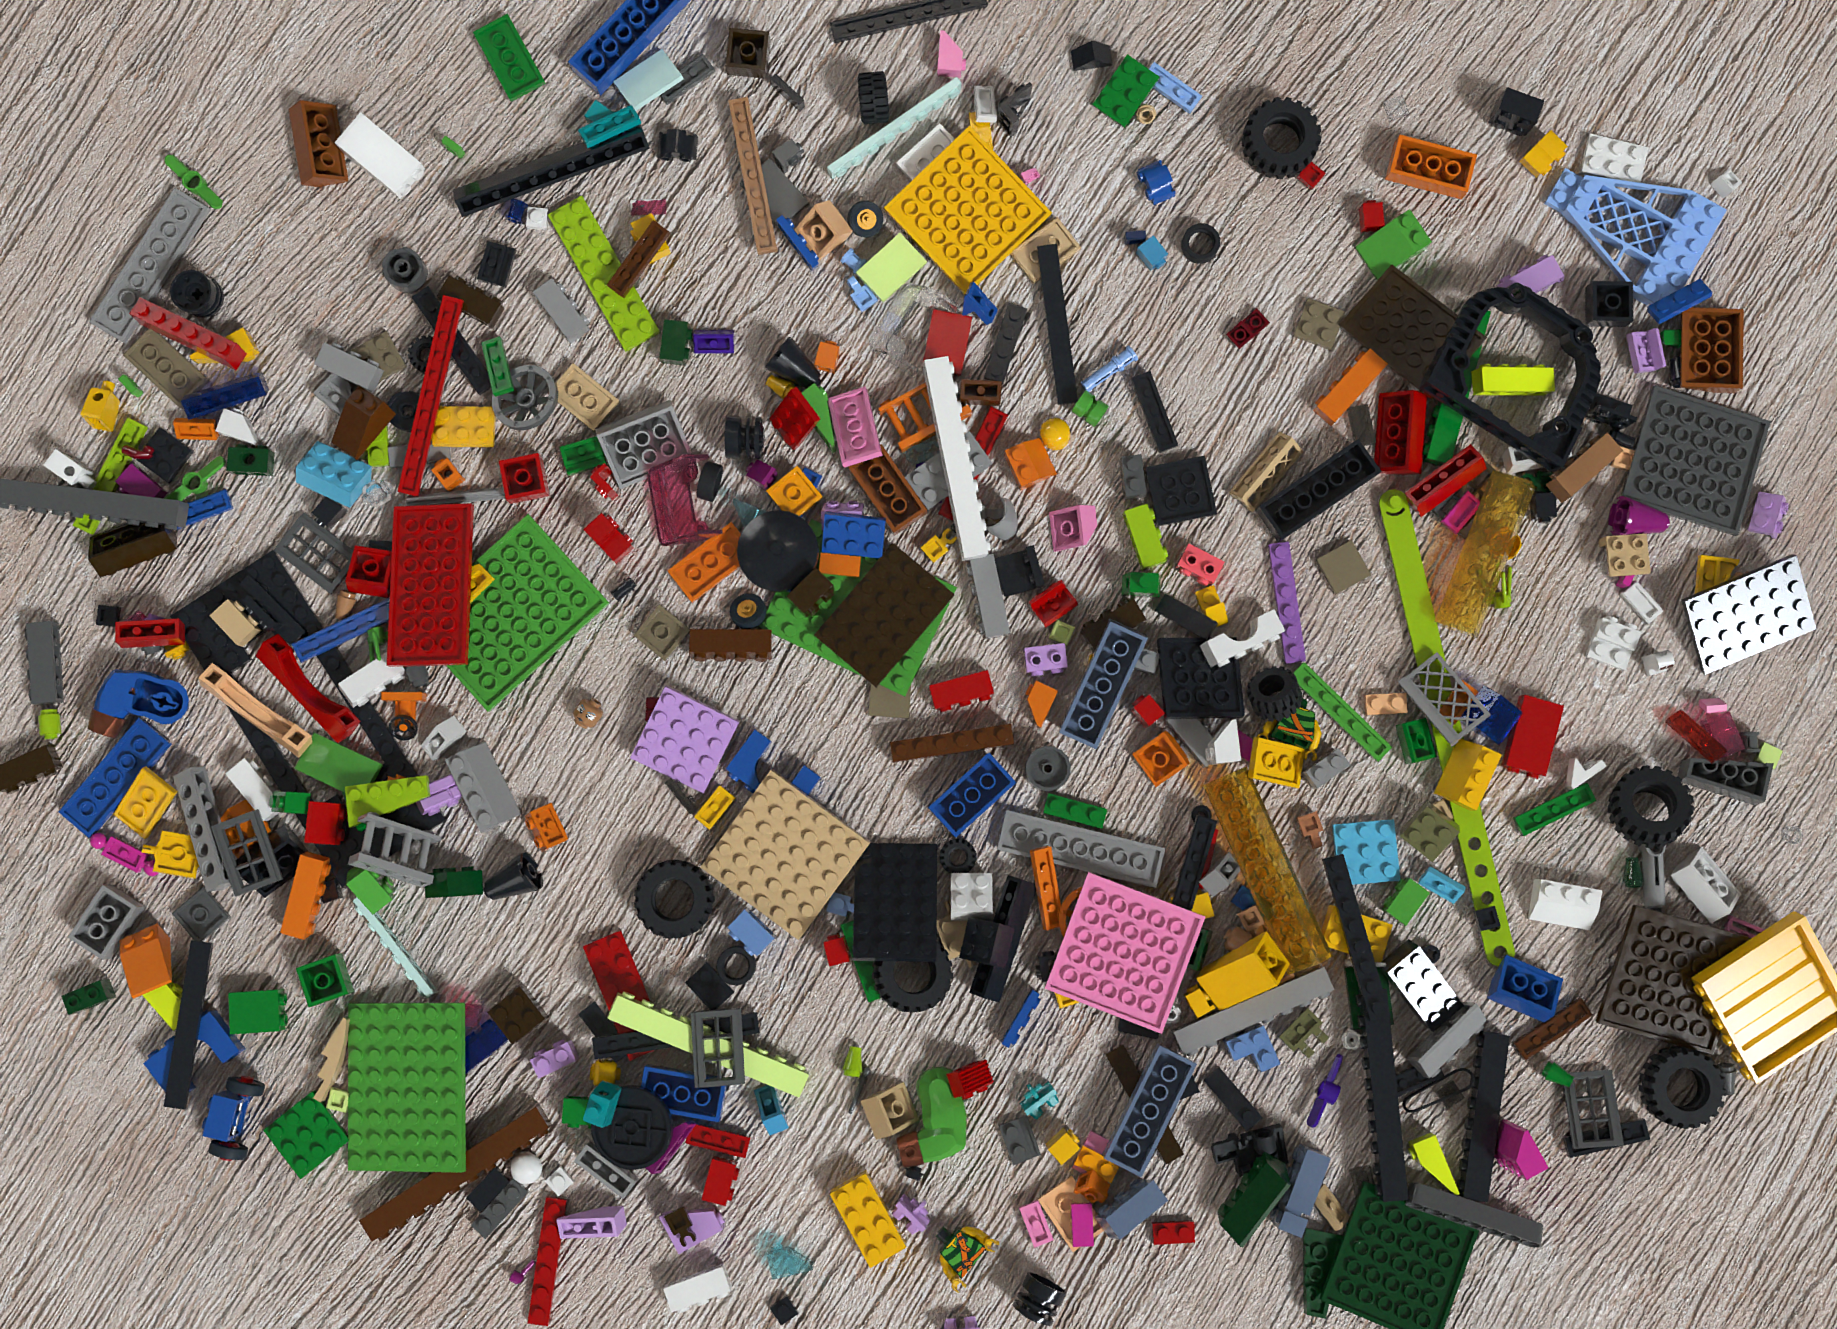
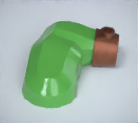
[896,1066,967,1167]

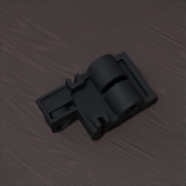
[1211,1123,1289,1177]

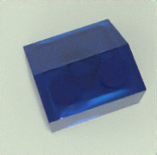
[1461,685,1523,745]

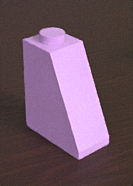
[659,1208,725,1254]

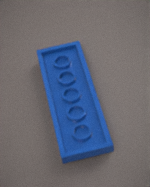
[58,718,172,838]

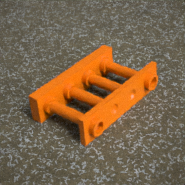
[878,382,972,453]

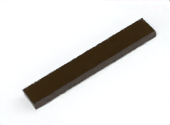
[1105,1044,1184,1164]

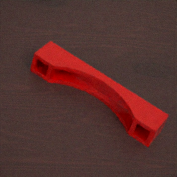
[255,634,361,743]

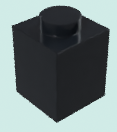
[1530,493,1557,523]
[311,497,348,529]

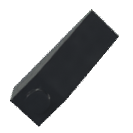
[1204,1067,1262,1131]

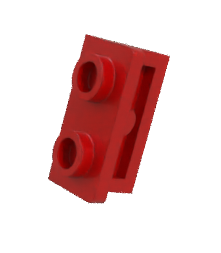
[590,463,618,501]
[1029,580,1079,628]

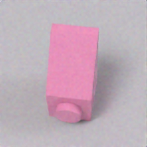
[937,30,966,78]

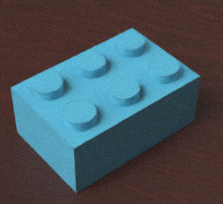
[296,441,372,508]

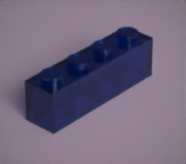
[181,371,269,420]
[465,1019,509,1075]

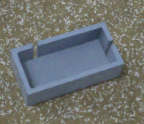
[1270,1143,1331,1238]

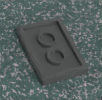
[740,158,809,229]

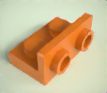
[525,802,568,852]

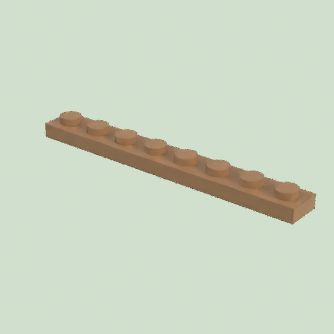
[728,97,778,255]

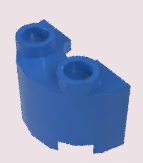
[1136,160,1176,205]

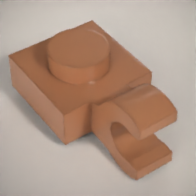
[1296,811,1324,849]

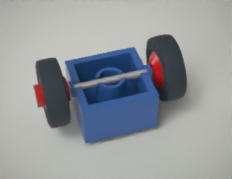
[202,1076,265,1161]

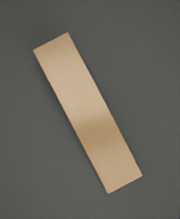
[313,1016,350,1102]

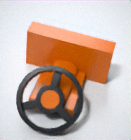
[381,692,427,741]

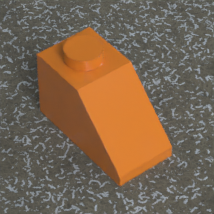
[1025,681,1058,729]

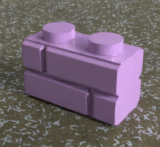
[416,774,462,816]

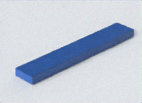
[292,597,390,663]

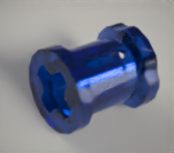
[505,199,528,225]

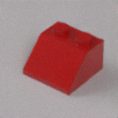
[345,545,392,598]
[304,801,347,845]

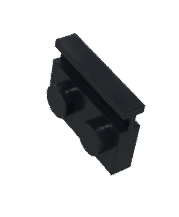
[477,241,517,288]
[685,962,735,1010]

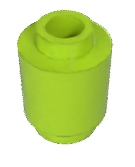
[38,709,62,739]

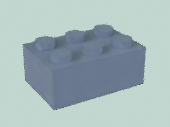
[1094,1178,1168,1240]

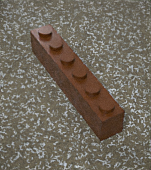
[890,724,1014,763]

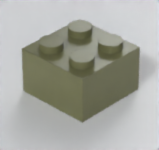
[1400,800,1460,862]

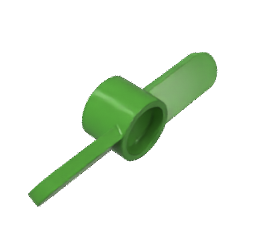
[165,154,223,209]
[164,456,226,501]

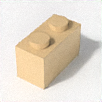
[210,599,261,647]

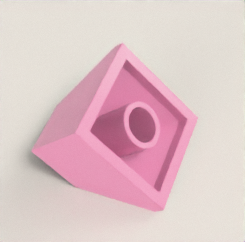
[1049,505,1097,552]

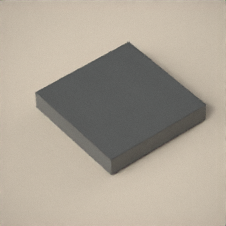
[172,886,231,941]

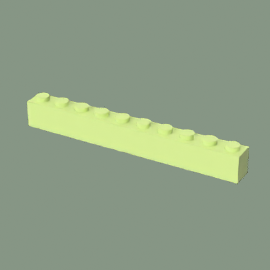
[608,991,809,1097]

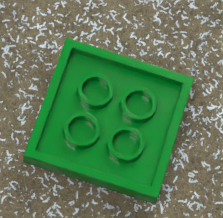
[263,1090,349,1179]

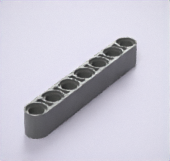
[1405,1182,1543,1248]

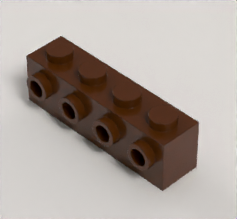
[689,629,772,662]

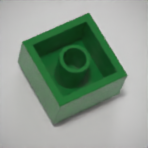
[296,953,355,1007]

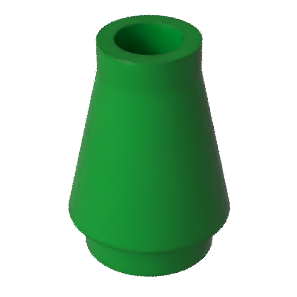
[1541,1061,1575,1088]

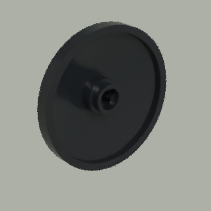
[737,510,819,592]

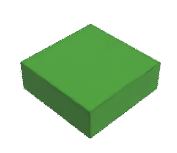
[441,136,465,158]
[118,374,143,398]

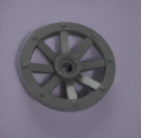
[492,365,558,430]

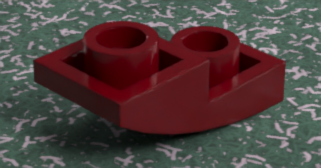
[1226,308,1270,349]

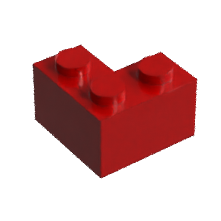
[584,513,634,564]

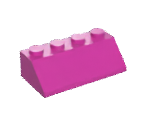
[1494,1119,1549,1180]

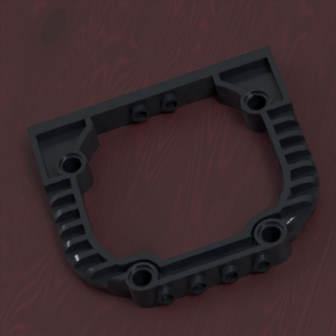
[1418,283,1601,473]

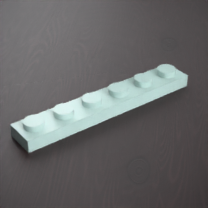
[353,897,438,998]

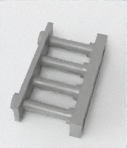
[348,812,441,887]

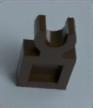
[664,1205,697,1247]

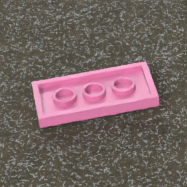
[828,387,883,467]

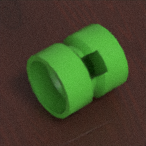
[1071,390,1109,427]

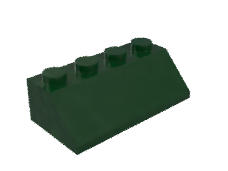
[1218,1152,1291,1248]

